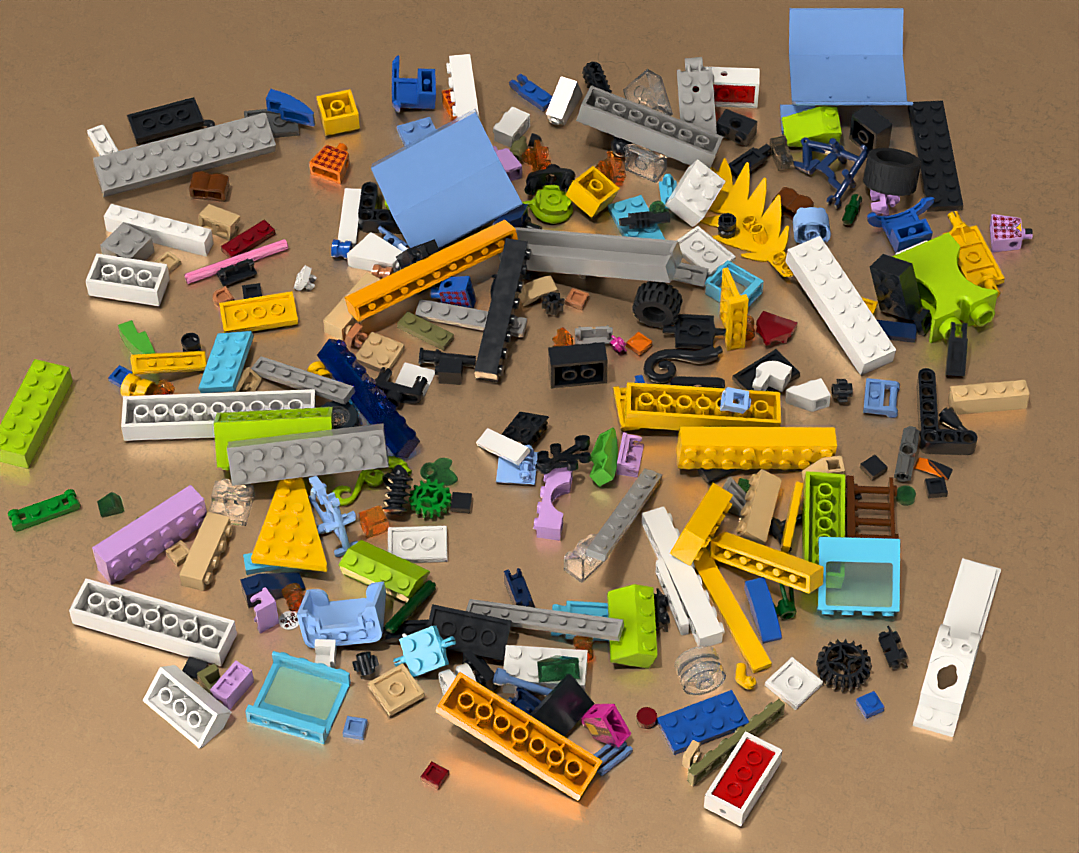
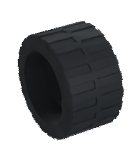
[863,148,921,196]

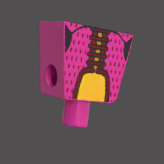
[581,704,631,748]

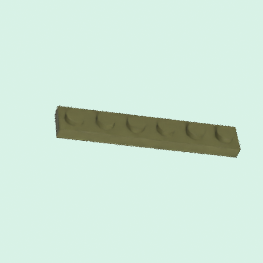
[687,699,785,786]

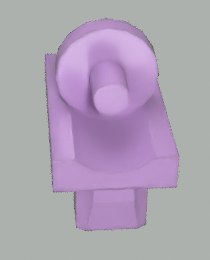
[870,189,900,216]

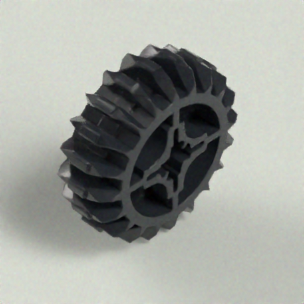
[816,639,872,692]

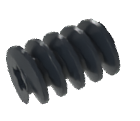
[382,473,413,516]

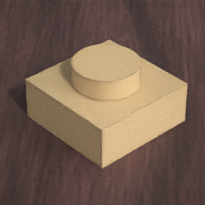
[682,740,702,769]

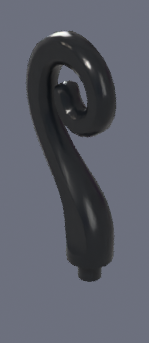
[643,345,723,383]

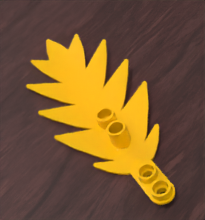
[700,158,794,277]

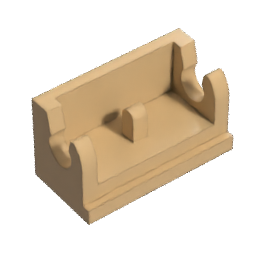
[199,204,240,240]

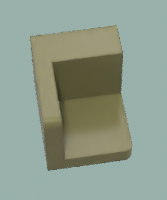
[197,663,220,696]

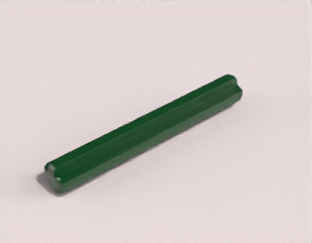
[385,580,436,633]

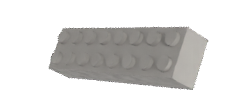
[576,86,723,169]
[227,423,389,486]

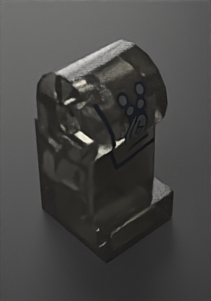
[769,136,794,171]

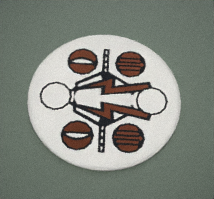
[279,611,299,630]

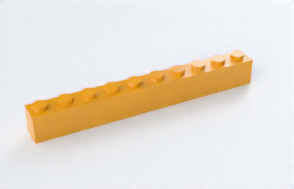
[344,220,518,322]

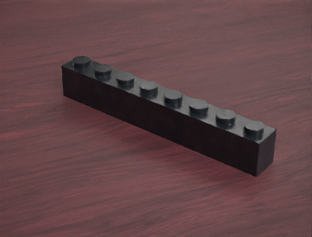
[474,238,531,383]

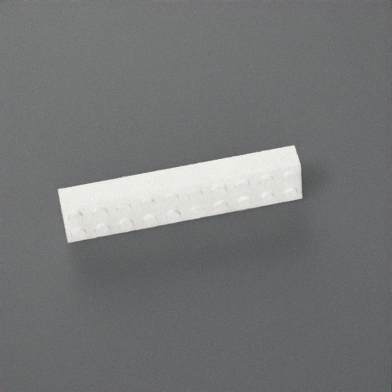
[121,389,316,441]

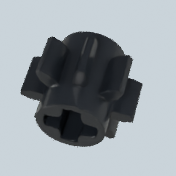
[542,292,565,315]
[831,379,853,402]
[352,651,379,676]

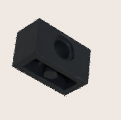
[716,109,757,147]

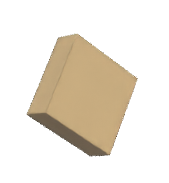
[155,251,182,274]
[165,540,190,567]

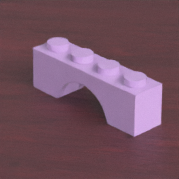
[533,467,573,541]

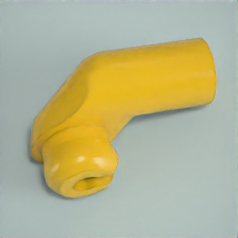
[735,663,756,690]

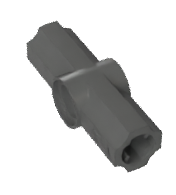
[894,426,920,482]

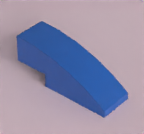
[266,89,315,127]
[744,577,782,644]

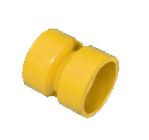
[120,373,156,396]

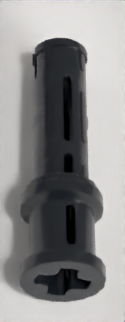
[419,347,476,368]

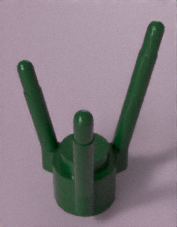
[773,583,797,620]

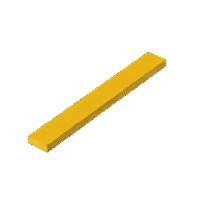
[693,547,772,674]

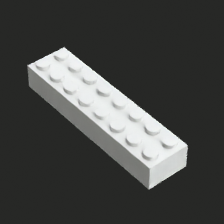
[785,236,896,376]
[69,579,237,667]

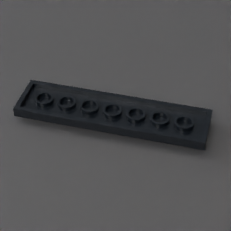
[907,100,963,212]

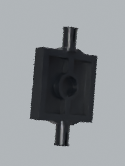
[663,314,726,349]

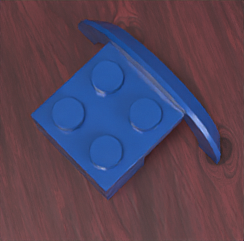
[392,55,436,113]
[867,197,934,253]

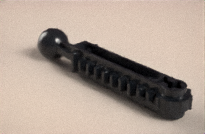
[582,62,633,157]

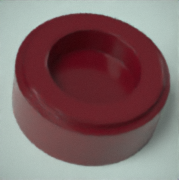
[636,707,657,729]

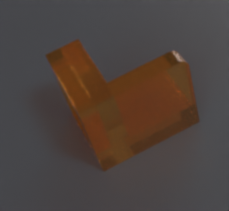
[358,506,388,539]

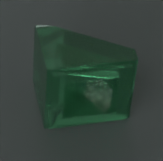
[97,492,124,518]

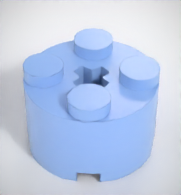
[793,207,831,244]

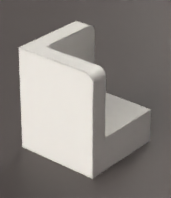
[315,639,337,669]

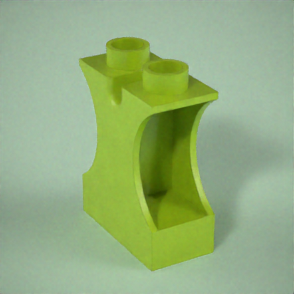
[892,232,998,343]

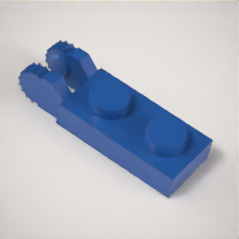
[509,74,553,112]

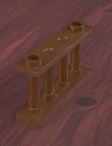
[845,475,899,539]

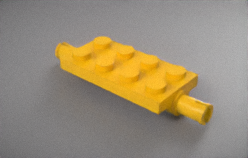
[943,211,1005,298]

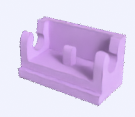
[617,432,644,478]
[250,587,279,633]
[210,661,254,710]

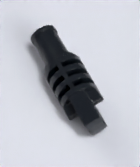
[619,211,670,229]

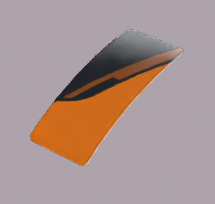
[914,457,953,480]

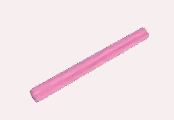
[184,239,288,284]

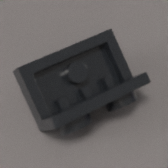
[462,649,501,691]

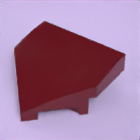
[755,311,798,345]

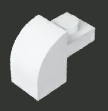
[752,361,792,392]

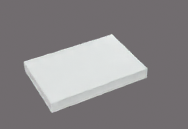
[676,226,736,278]
[388,526,447,563]

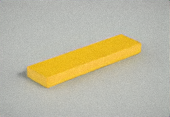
[130,351,207,375]
[780,481,804,554]

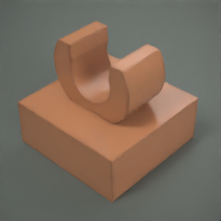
[344,322,368,348]

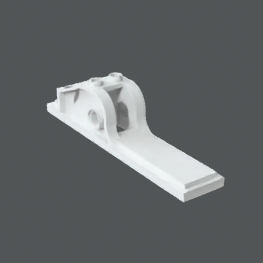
[913,558,1001,737]

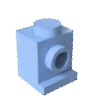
[720,387,751,414]

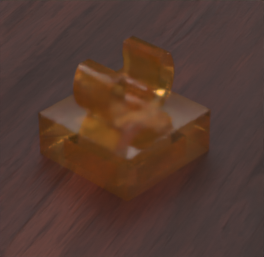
[552,327,573,347]

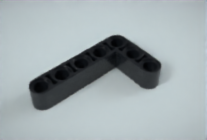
[358,182,402,234]
[916,368,978,455]

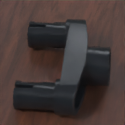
[524,164,576,195]
[371,367,428,409]

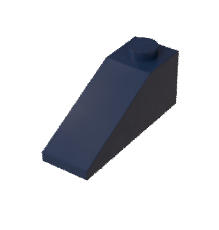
[240,572,306,608]

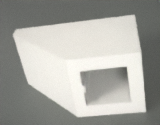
[785,378,831,412]

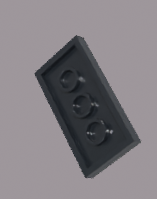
[127,97,204,144]
[427,604,512,661]

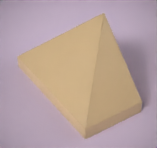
[230,367,262,392]

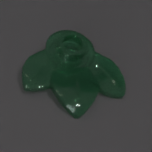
[420,458,458,486]

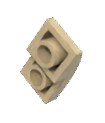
[518,275,558,307]

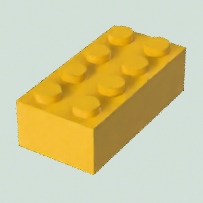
[670,483,733,566]

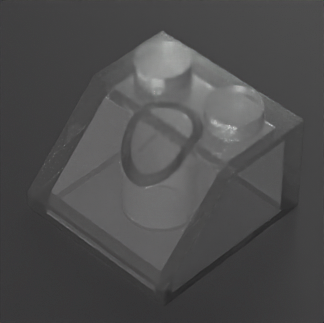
[625,144,667,183]
[563,534,608,583]

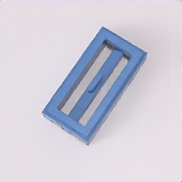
[594,741,633,776]

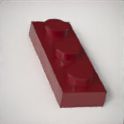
[221,219,276,258]

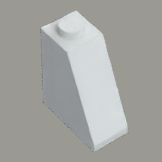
[546,76,582,125]
[347,232,403,273]

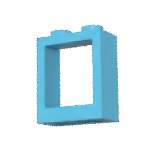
[705,260,764,307]

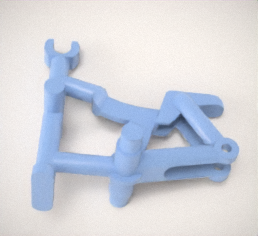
[308,476,358,557]

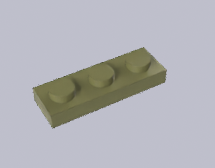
[397,311,454,351]

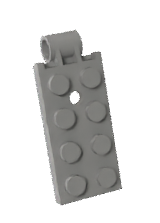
[677,57,717,134]

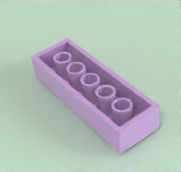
[92,485,207,585]

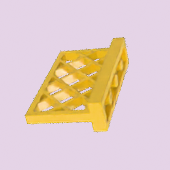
[719,267,749,351]

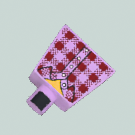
[989,214,1033,252]

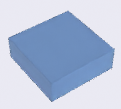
[343,716,368,740]

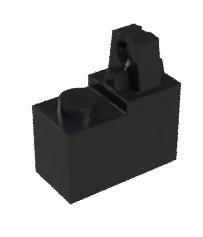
[396,239,440,270]

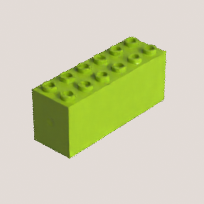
[214,407,334,470]

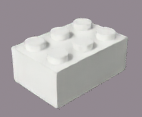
[665,159,726,227]

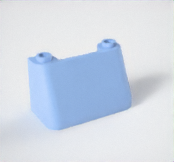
[297,582,386,648]

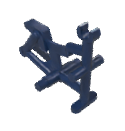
[793,137,869,209]

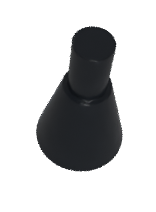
[939,407,968,430]

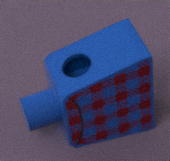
[431,276,476,309]

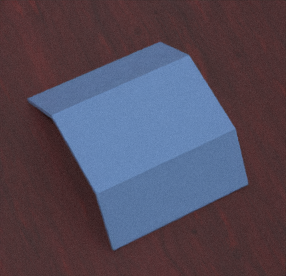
[789,8,913,105]
[371,108,523,249]

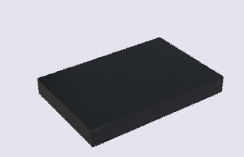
[732,349,800,392]
[530,674,595,736]

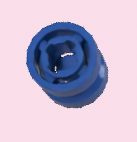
[331,239,353,259]

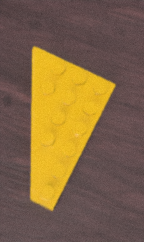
[251,477,328,572]

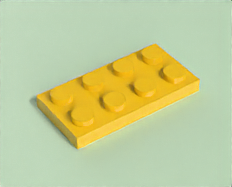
[219,291,298,333]

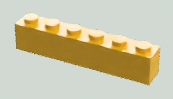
[710,532,824,594]

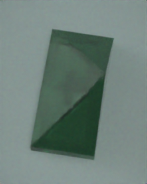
[537,655,580,683]

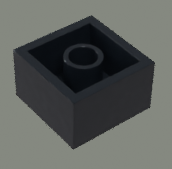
[849,105,892,151]

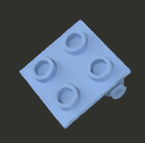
[496,445,538,485]

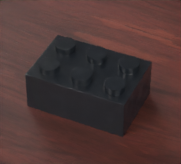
[870,254,923,320]
[548,342,608,389]

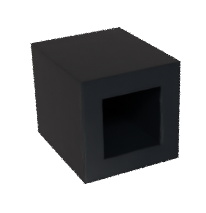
[435,357,463,385]

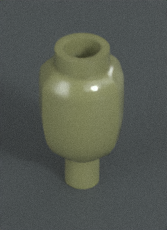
[510,136,528,162]

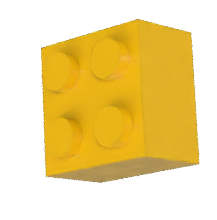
[316,89,360,136]
[566,166,620,218]

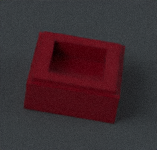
[420,761,449,790]

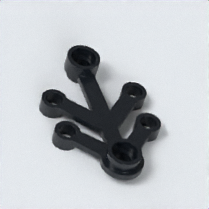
[535,435,591,474]

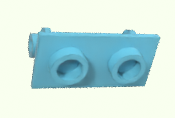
[659,174,677,209]

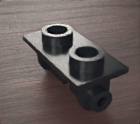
[216,258,257,287]
[654,588,670,632]
[878,626,908,670]

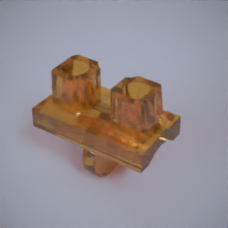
[521,140,551,172]
[595,151,626,184]

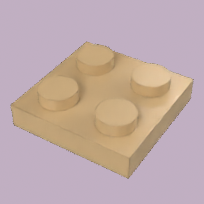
[354,332,405,373]
[368,663,425,716]

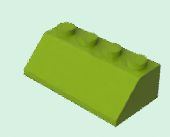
[338,540,430,603]
[607,584,657,669]

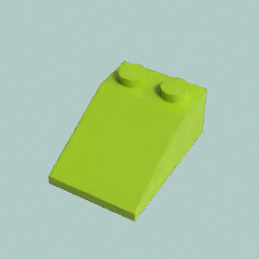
[782,106,842,147]

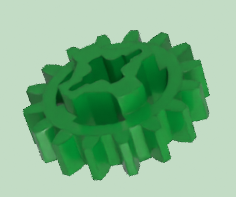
[409,479,452,519]

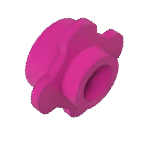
[609,335,627,353]

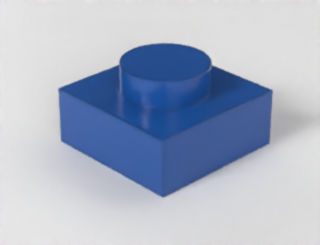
[856,691,885,719]

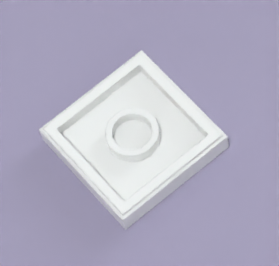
[765,657,823,710]

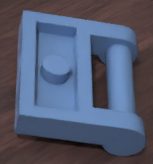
[863,378,900,418]

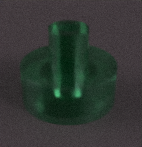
[896,485,916,506]

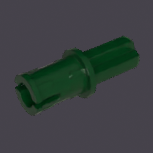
[842,194,862,225]

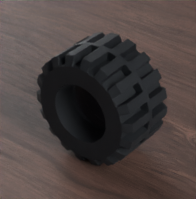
[632,281,683,328]

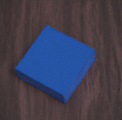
[108,365,133,388]

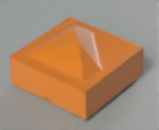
[626,332,652,356]

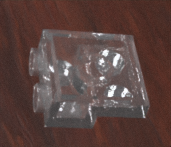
[208,479,255,526]

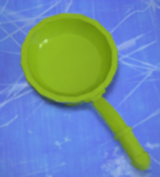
[522,185,573,224]

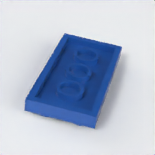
[657,690,749,755]

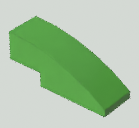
[118,320,155,355]
[590,427,618,487]

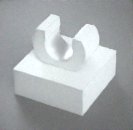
[294,265,317,291]

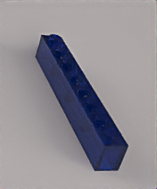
[317,338,420,458]

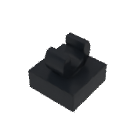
[910,309,932,336]

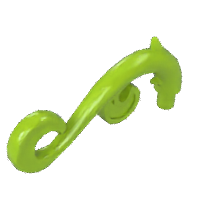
[332,456,412,506]

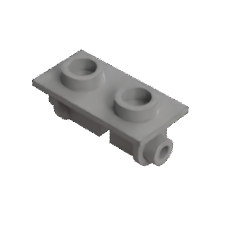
[575,325,613,344]

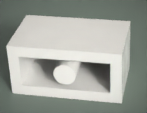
[493,107,530,148]

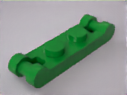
[8,489,81,531]

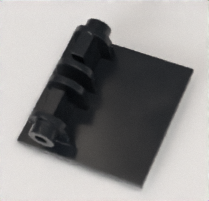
[501,412,549,446]

